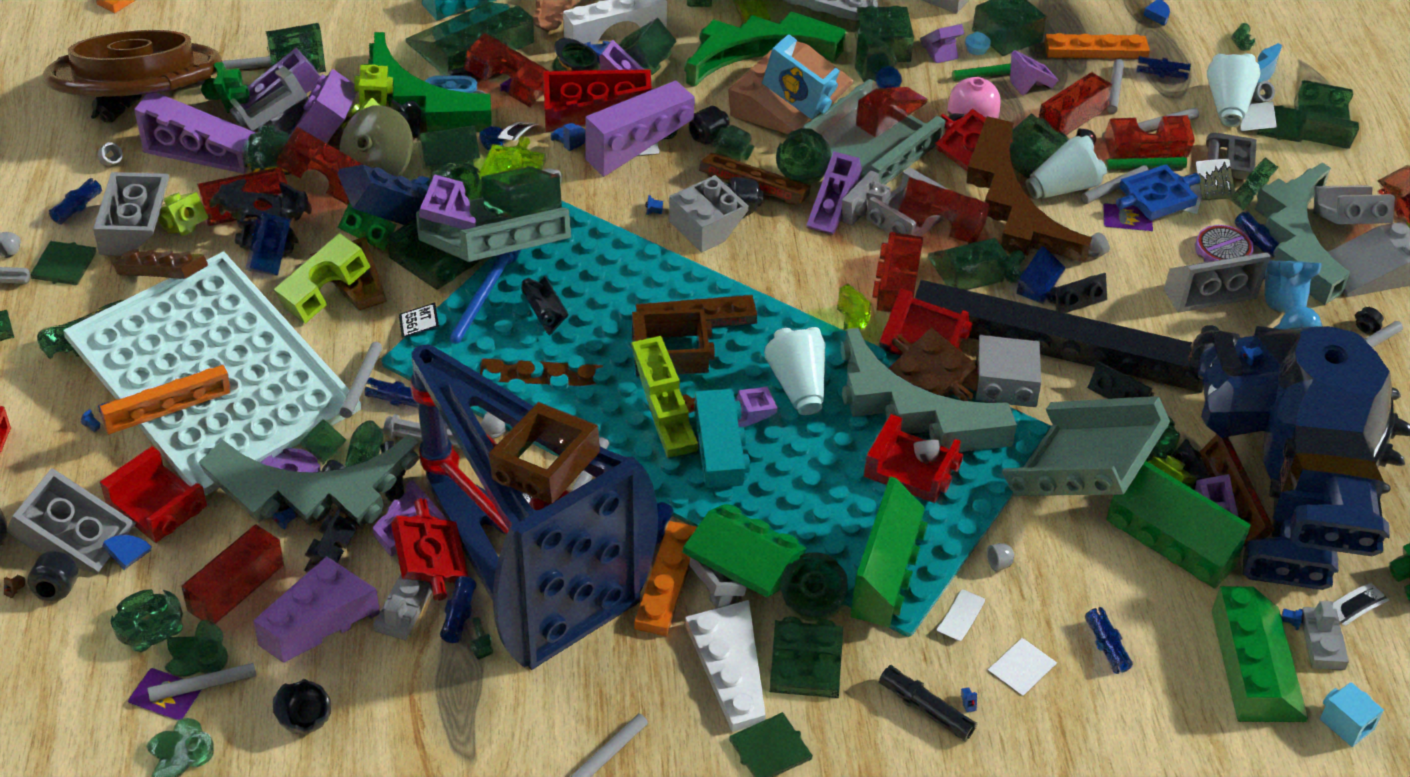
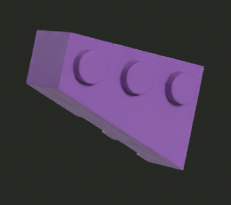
[288,68,357,158]
[253,556,380,663]

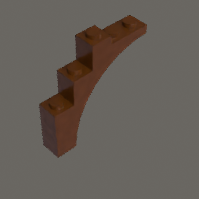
[966,116,1092,262]

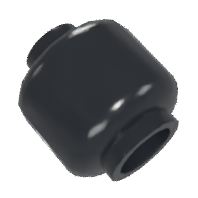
[688,105,730,145]
[724,177,763,215]
[27,551,79,601]

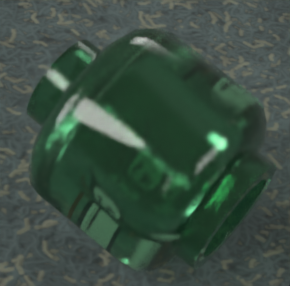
[713,125,755,162]

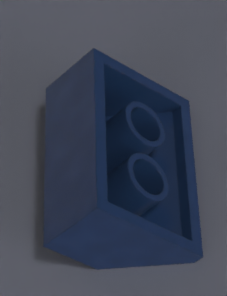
[337,165,429,230]

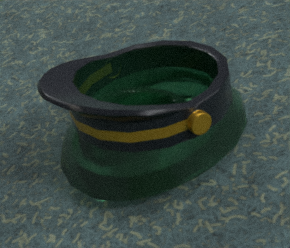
[551,38,599,71]

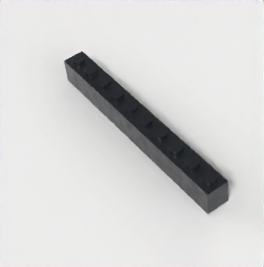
[915,280,1204,392]

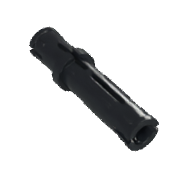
[879,665,978,742]

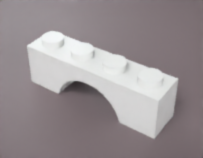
[563,0,667,50]

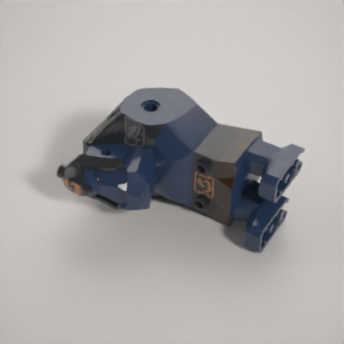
[1189,325,1410,590]

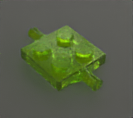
[476,136,546,196]

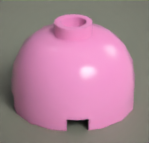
[947,77,1001,119]

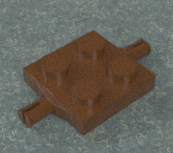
[888,328,976,401]

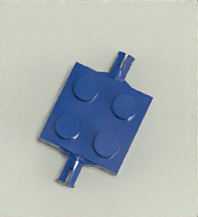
[1116,164,1201,221]

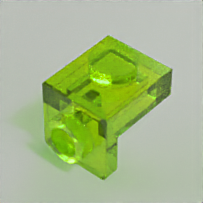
[837,284,871,331]

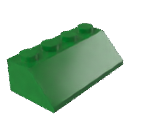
[1106,460,1251,589]
[850,477,928,628]
[1212,586,1308,722]

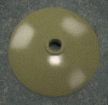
[339,105,413,177]

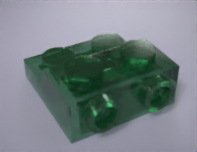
[266,23,326,73]
[1010,113,1069,179]
[769,616,843,698]

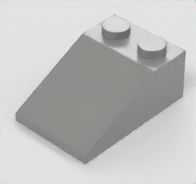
[1328,221,1410,297]
[7,468,136,574]

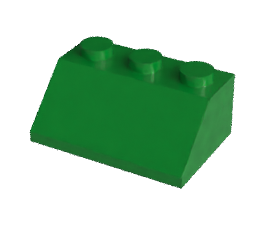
[681,504,807,598]

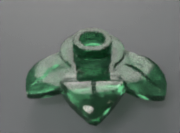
[165,619,228,677]
[146,718,214,777]

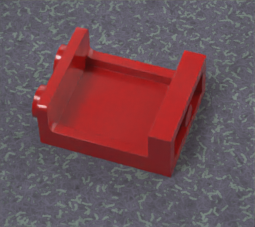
[879,288,972,356]
[864,414,963,503]
[100,446,207,543]

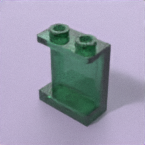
[1294,80,1359,149]
[387,218,479,290]

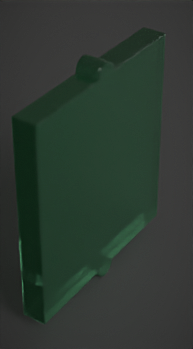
[1257,105,1304,142]
[30,241,97,285]
[729,712,813,777]

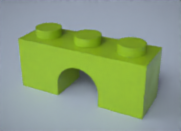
[274,233,370,324]

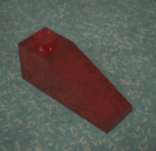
[856,87,928,138]

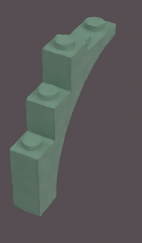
[1255,162,1350,305]
[841,328,1017,452]
[199,434,420,528]

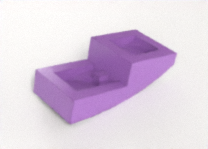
[735,387,777,427]

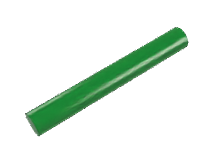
[952,63,1011,81]
[1105,157,1187,170]

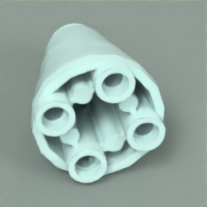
[1207,53,1260,127]
[1025,135,1107,199]
[764,327,825,415]

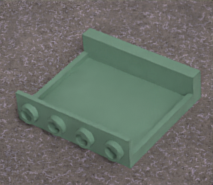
[801,79,946,185]
[416,190,571,262]
[1002,396,1170,496]

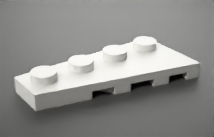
[685,600,766,732]

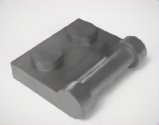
[1206,133,1257,181]

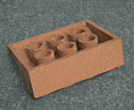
[728,41,853,137]

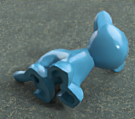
[1263,260,1322,329]

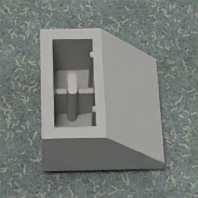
[669,175,749,253]

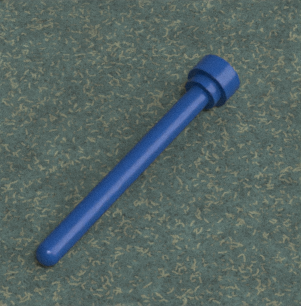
[450,250,521,344]

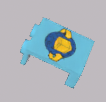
[762,34,840,120]

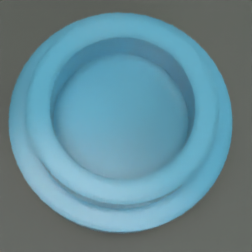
[965,32,991,55]

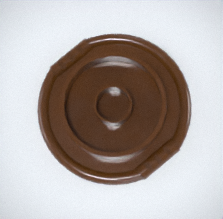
[43,30,222,97]

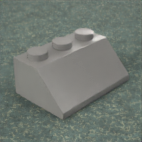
[93,172,169,256]
[1164,253,1270,313]

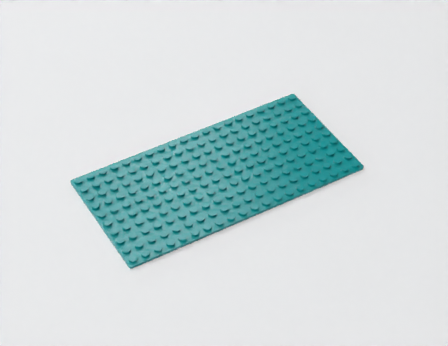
[382,199,1052,637]

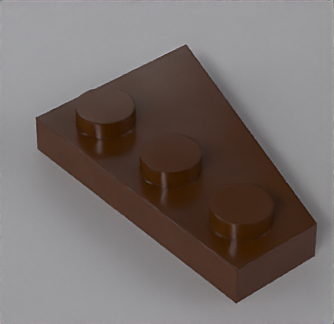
[310,236,387,311]

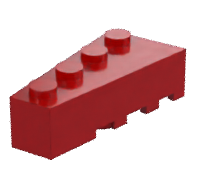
[544,69,652,133]

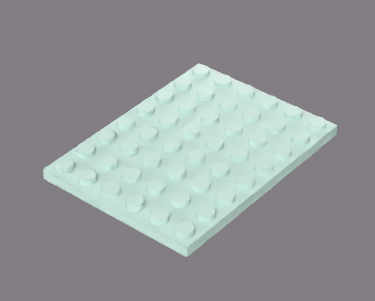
[64,252,361,496]

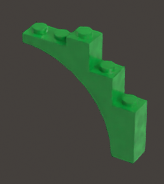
[684,11,846,87]
[358,32,492,134]

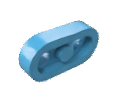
[425,76,477,93]

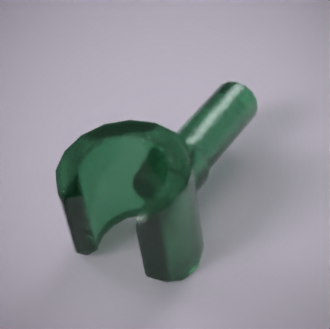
[470,617,494,660]

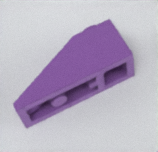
[240,48,320,110]
[806,151,862,235]

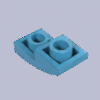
[1257,43,1282,83]

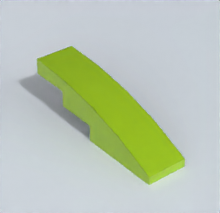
[632,336,698,458]

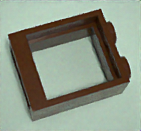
[632,309,715,376]
[489,402,600,504]

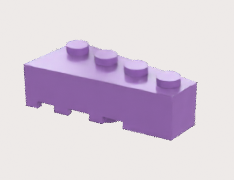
[585,81,695,177]
[134,92,259,174]

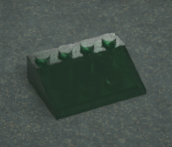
[406,2,534,76]

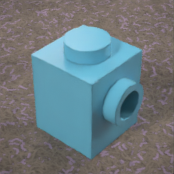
[1320,682,1384,747]

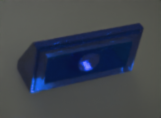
[245,212,291,276]
[1016,246,1066,304]

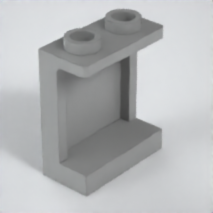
[229,66,307,131]
[866,167,954,245]
[1313,185,1395,224]
[975,335,1041,407]

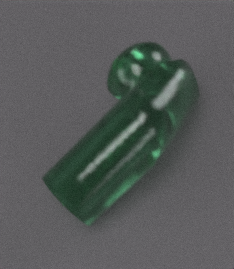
[1231,23,1255,51]
[1000,250,1025,284]

